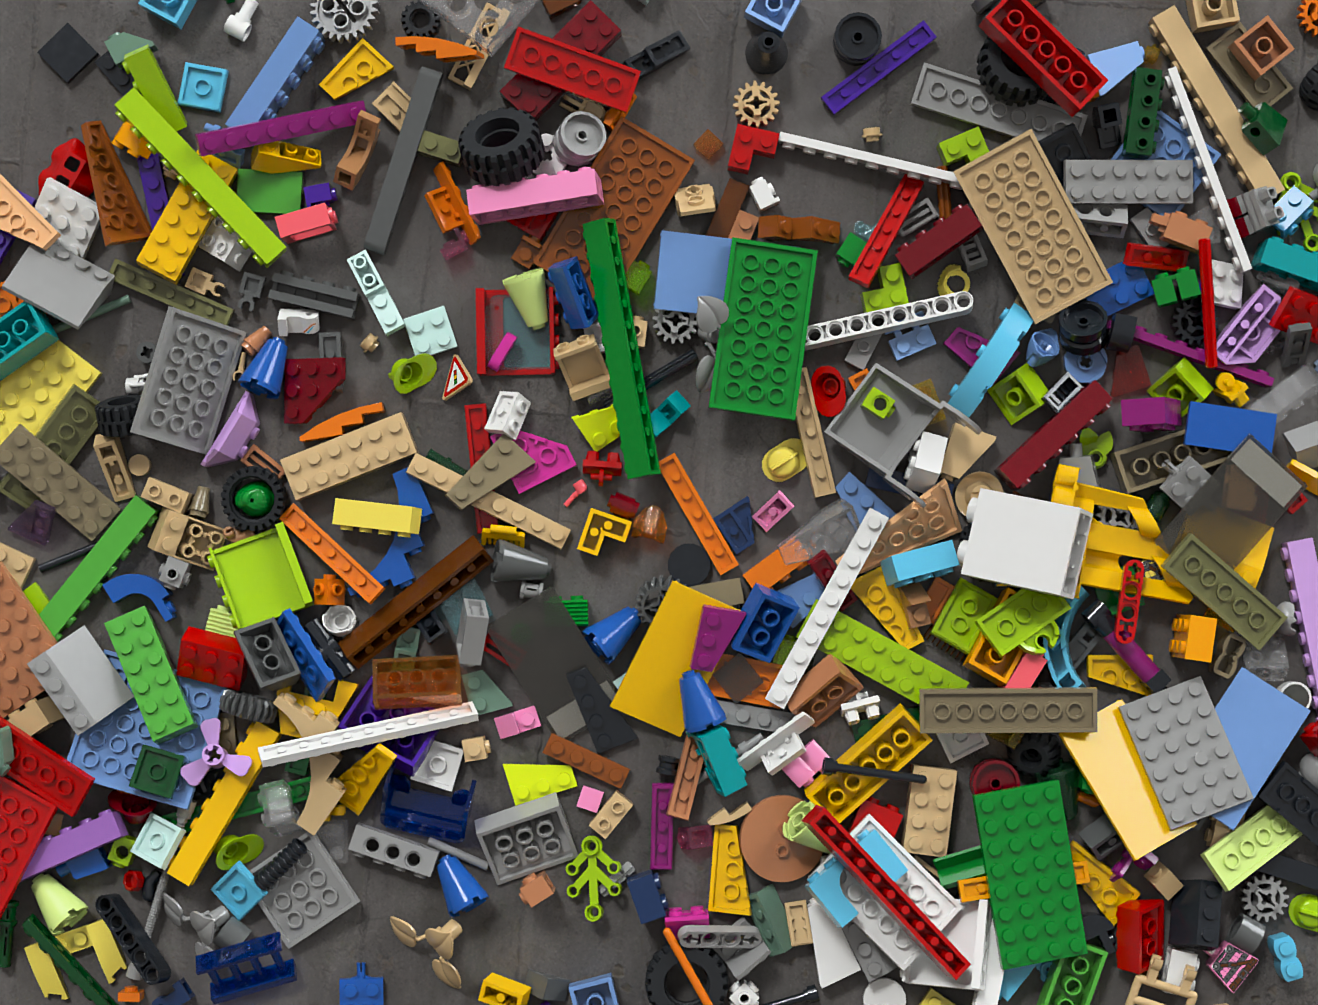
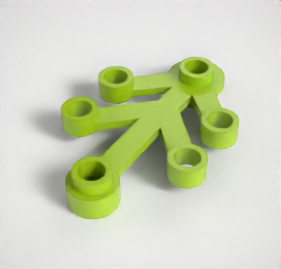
[1274,172,1318,252]
[566,835,623,922]

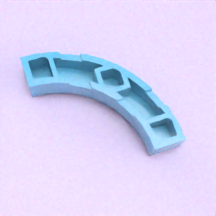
[948,303,1033,418]
[1043,586,1090,687]

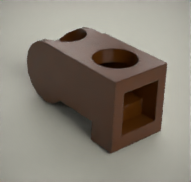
[541,0,582,20]

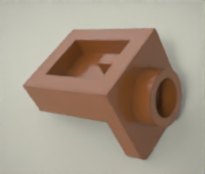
[511,234,542,270]

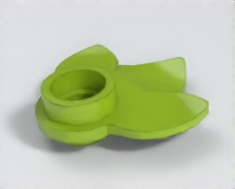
[1079,428,1113,469]

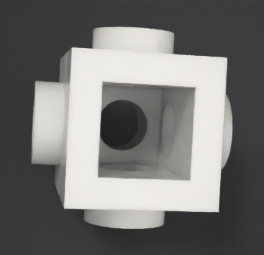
[728,978,760,1005]

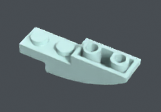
[347,249,406,336]

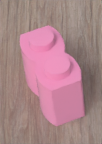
[782,739,830,788]

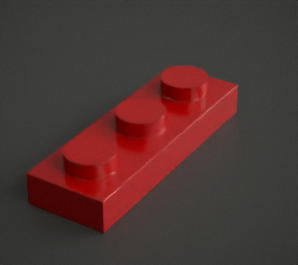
[1123,242,1189,271]

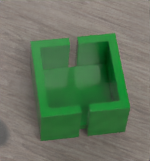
[1152,266,1202,308]

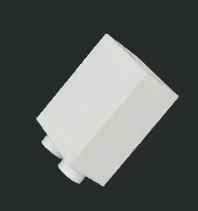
[957,488,1093,600]

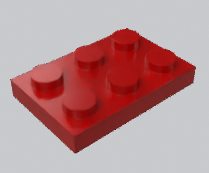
[1269,286,1318,344]

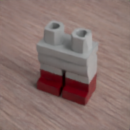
[1227,186,1285,239]

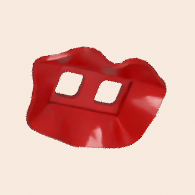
[38,138,94,197]

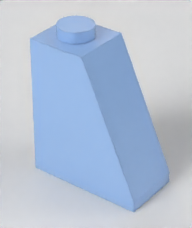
[1086,41,1145,100]

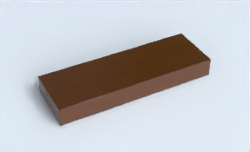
[706,178,749,238]

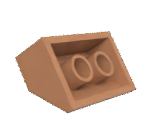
[787,654,864,728]

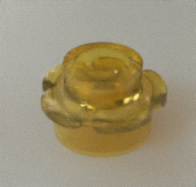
[1144,44,1161,65]

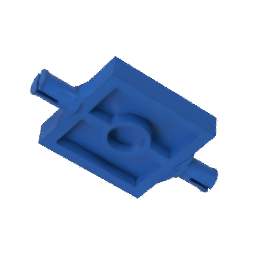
[339,962,384,1005]

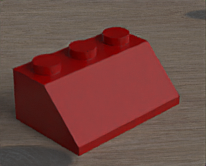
[1116,899,1164,974]

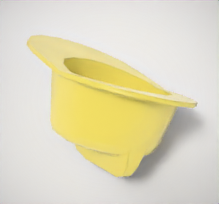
[762,438,806,482]

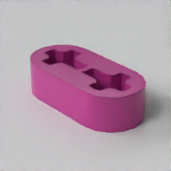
[487,332,518,372]

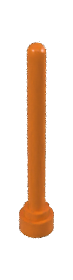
[663,928,713,1005]

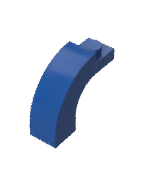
[102,574,177,622]

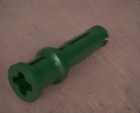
[0,900,19,968]

